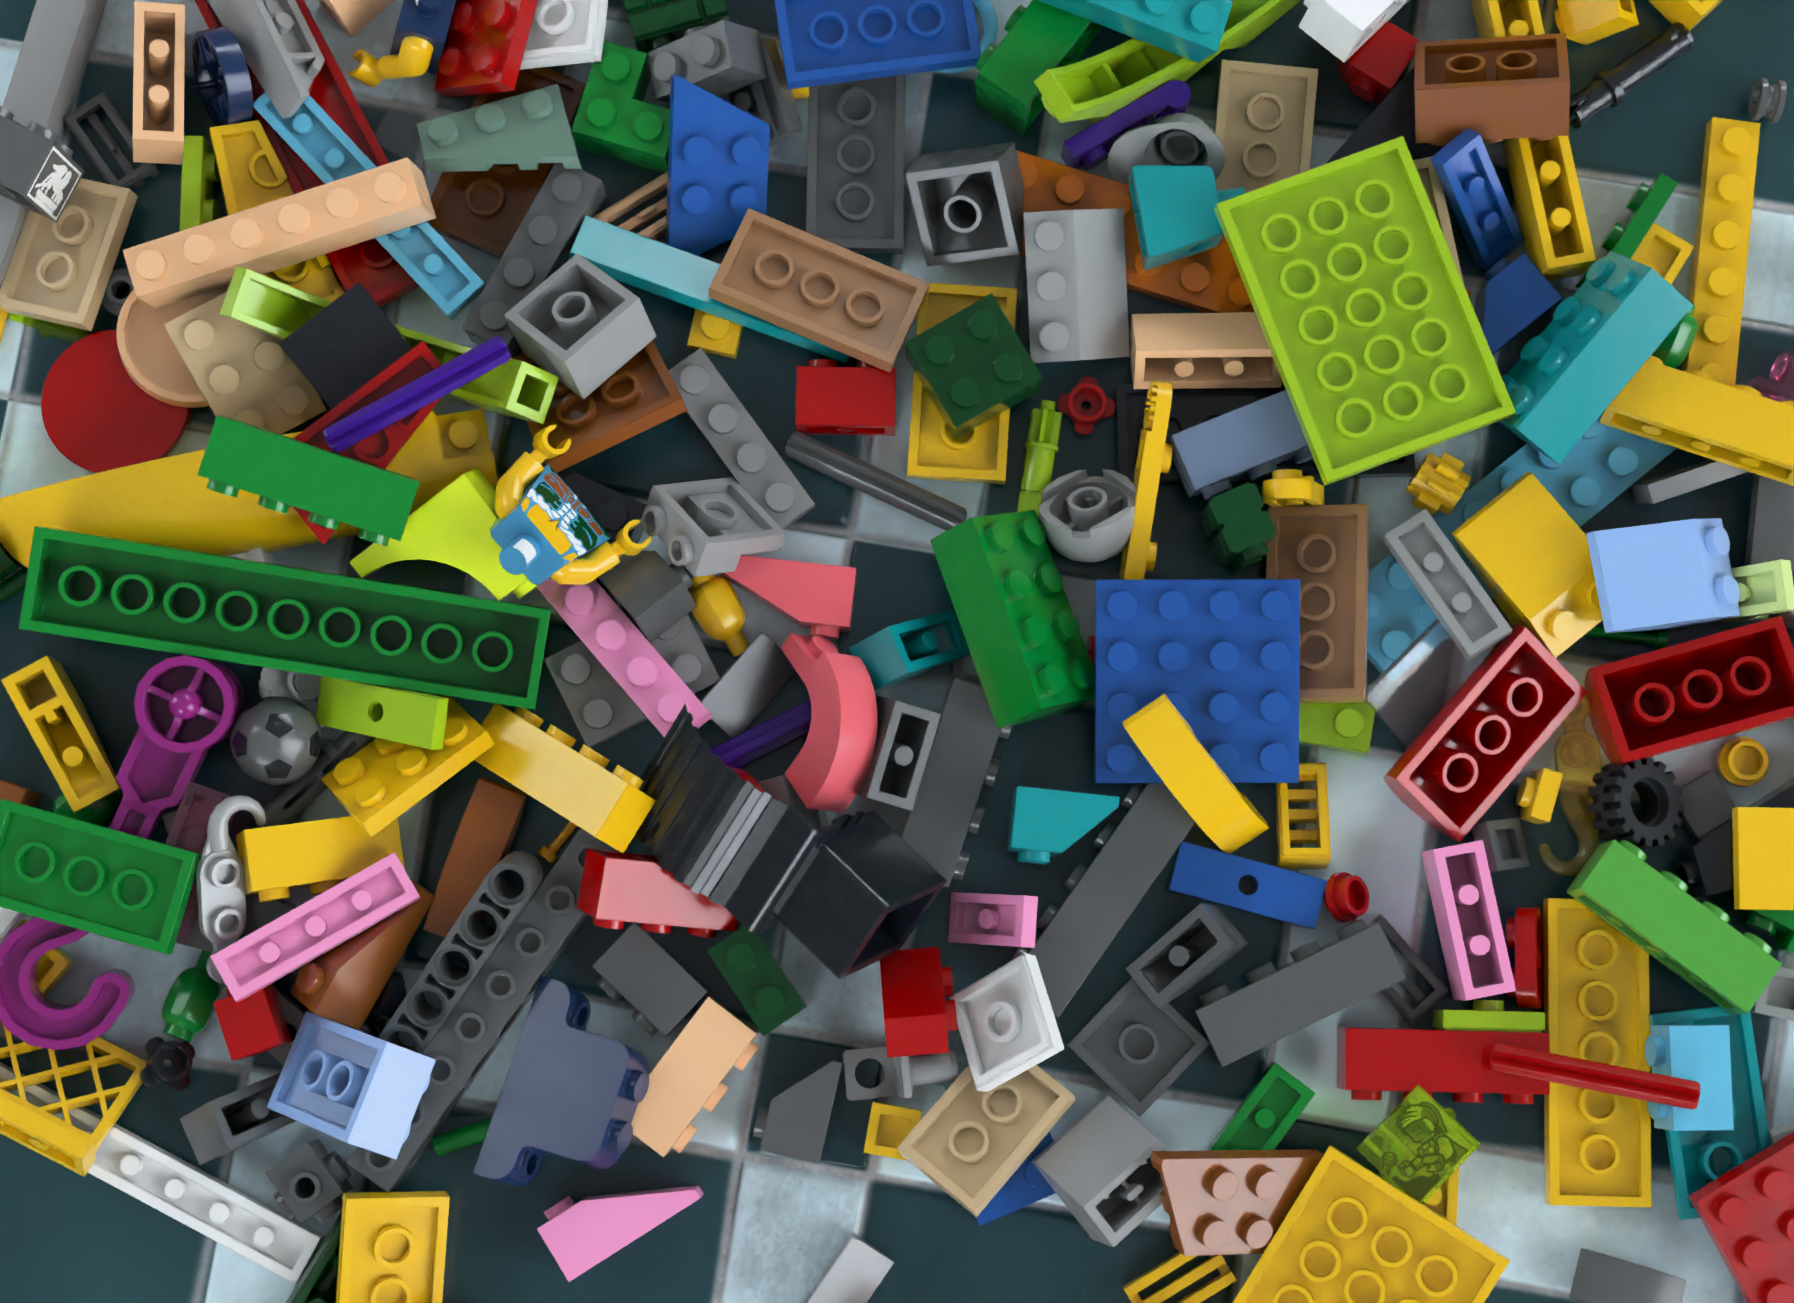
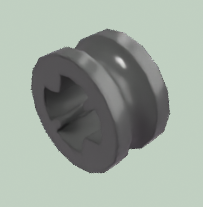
[1748,77,1787,124]

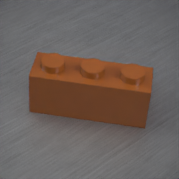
[1414,33,1570,146]

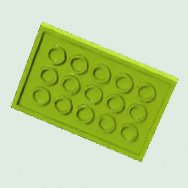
[1214,136,1516,486]

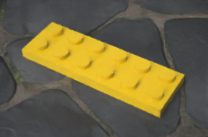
[1543,898,1652,1207]

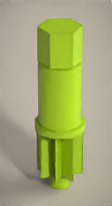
[1017,400,1062,520]

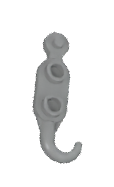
[196,795,266,984]

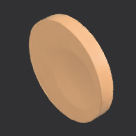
[116,286,229,408]

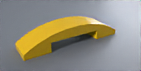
[1122,694,1269,854]

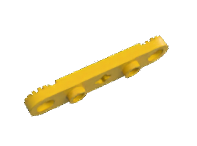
[1119,380,1173,579]

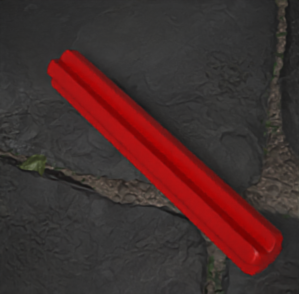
[1489,1043,1701,1110]

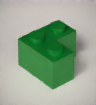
[571,41,670,173]

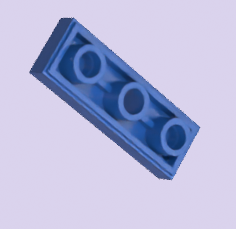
[1167,841,1327,929]

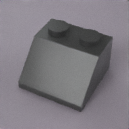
[905,142,1024,267]

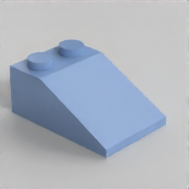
[1586,518,1741,633]
[266,1011,436,1159]

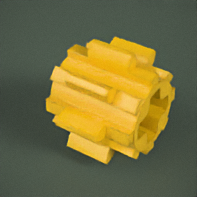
[1405,452,1471,516]

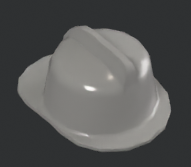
[1108,112,1225,185]

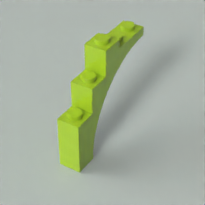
[1034,0,1301,125]
[219,266,559,424]

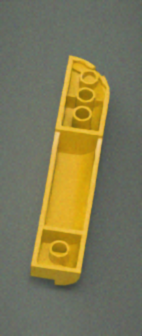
[0,409,498,568]

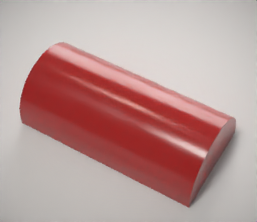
[1584,616,1794,765]
[1383,625,1588,843]

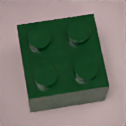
[905,293,1043,439]

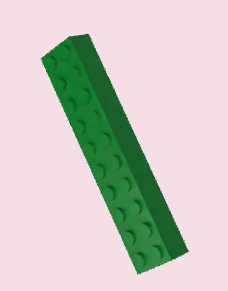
[19,526,551,710]

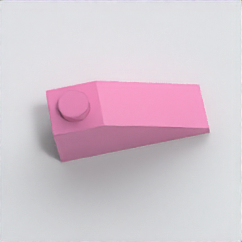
[537,1185,704,1282]

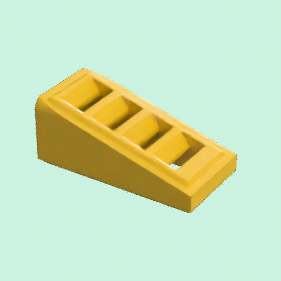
[1276,763,1331,869]

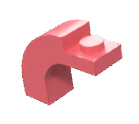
[781,633,878,813]

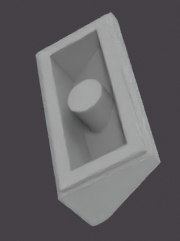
[804,1232,895,1303]

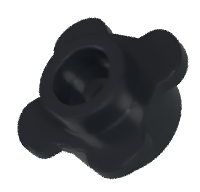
[140,1037,195,1092]

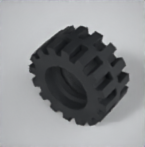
[1587,758,1684,849]

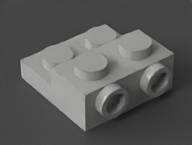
[642,477,786,577]

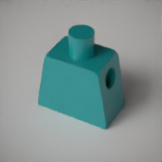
[1128,165,1246,270]

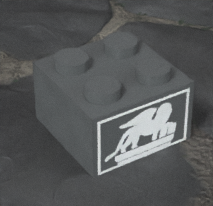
[0,106,85,223]

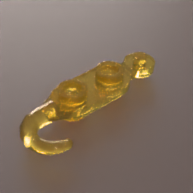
[1539,696,1603,876]

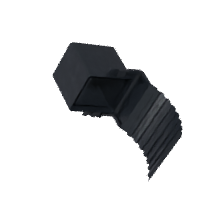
[635,704,947,980]

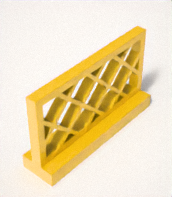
[0,1020,146,1177]

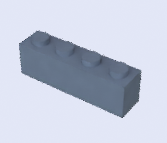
[1168,390,1313,501]

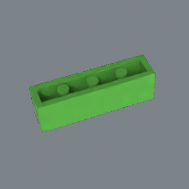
[1566,839,1782,1015]

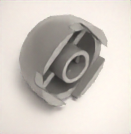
[1039,469,1136,563]

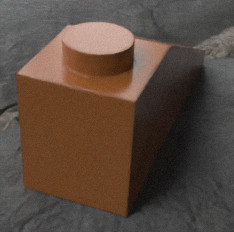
[289,877,435,1030]

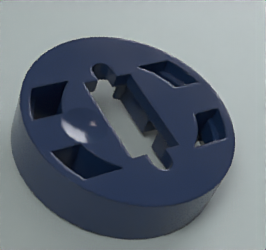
[191,27,253,126]

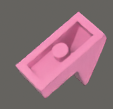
[948,892,1038,948]

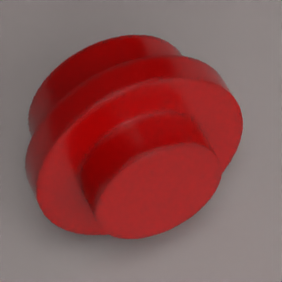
[1323,872,1369,923]

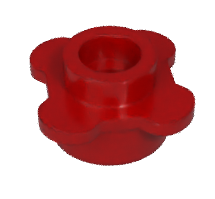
[1057,377,1115,435]

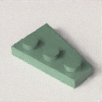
[416,84,582,172]

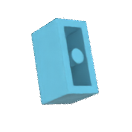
[1645,1025,1734,1131]

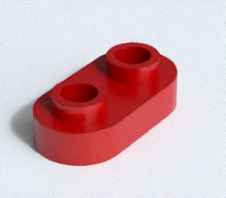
[1506,907,1544,1009]

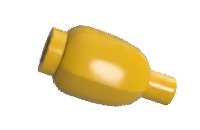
[689,574,749,657]

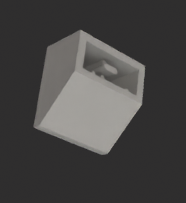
[1032,1095,1167,1247]

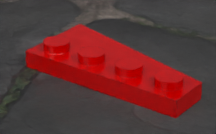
[292,341,442,545]

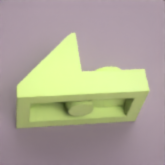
[1702,559,1794,625]

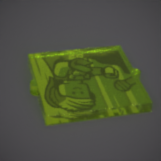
[1356,1084,1481,1204]

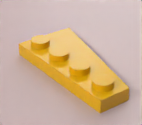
[210,120,345,302]

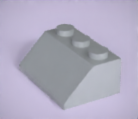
[1024,208,1130,363]

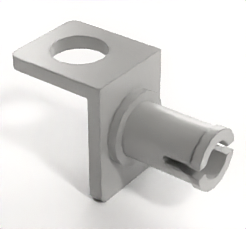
[842,1046,958,1101]

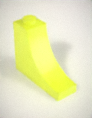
[349,468,539,601]

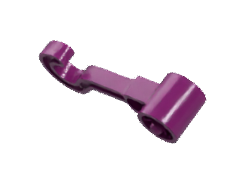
[0,655,246,1051]

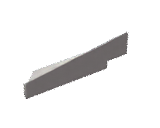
[207,0,325,118]

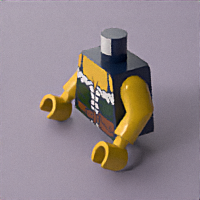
[348,0,456,88]

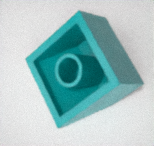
[1007,786,1120,865]

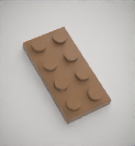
[708,208,930,373]
[1266,504,1370,703]

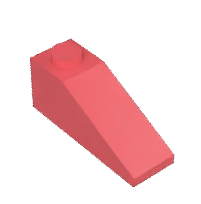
[719,555,857,640]

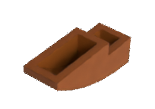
[423,777,528,938]

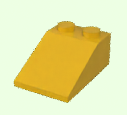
[1451,472,1602,658]

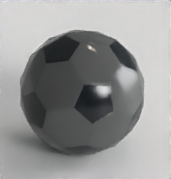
[230,696,322,785]

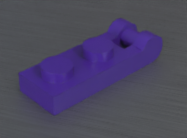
[1061,80,1191,170]

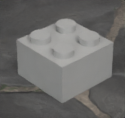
[504,253,657,400]

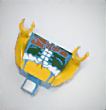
[490,424,652,585]

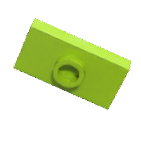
[1433,1000,1545,1033]

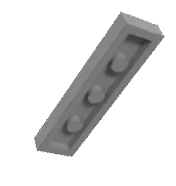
[668,348,815,530]

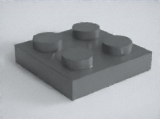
[1066,976,1210,1117]

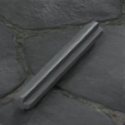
[784,431,967,531]

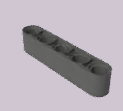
[379,851,543,1054]

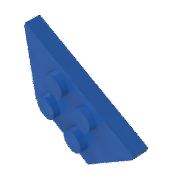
[665,74,770,256]

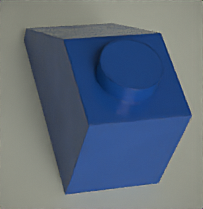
[1474,253,1562,355]

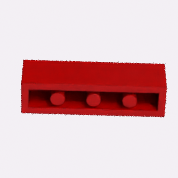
[1337,1027,1550,1104]

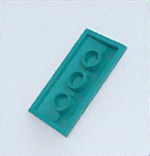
[1649,1006,1771,1220]

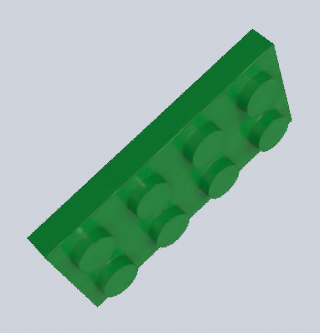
[0,799,202,954]

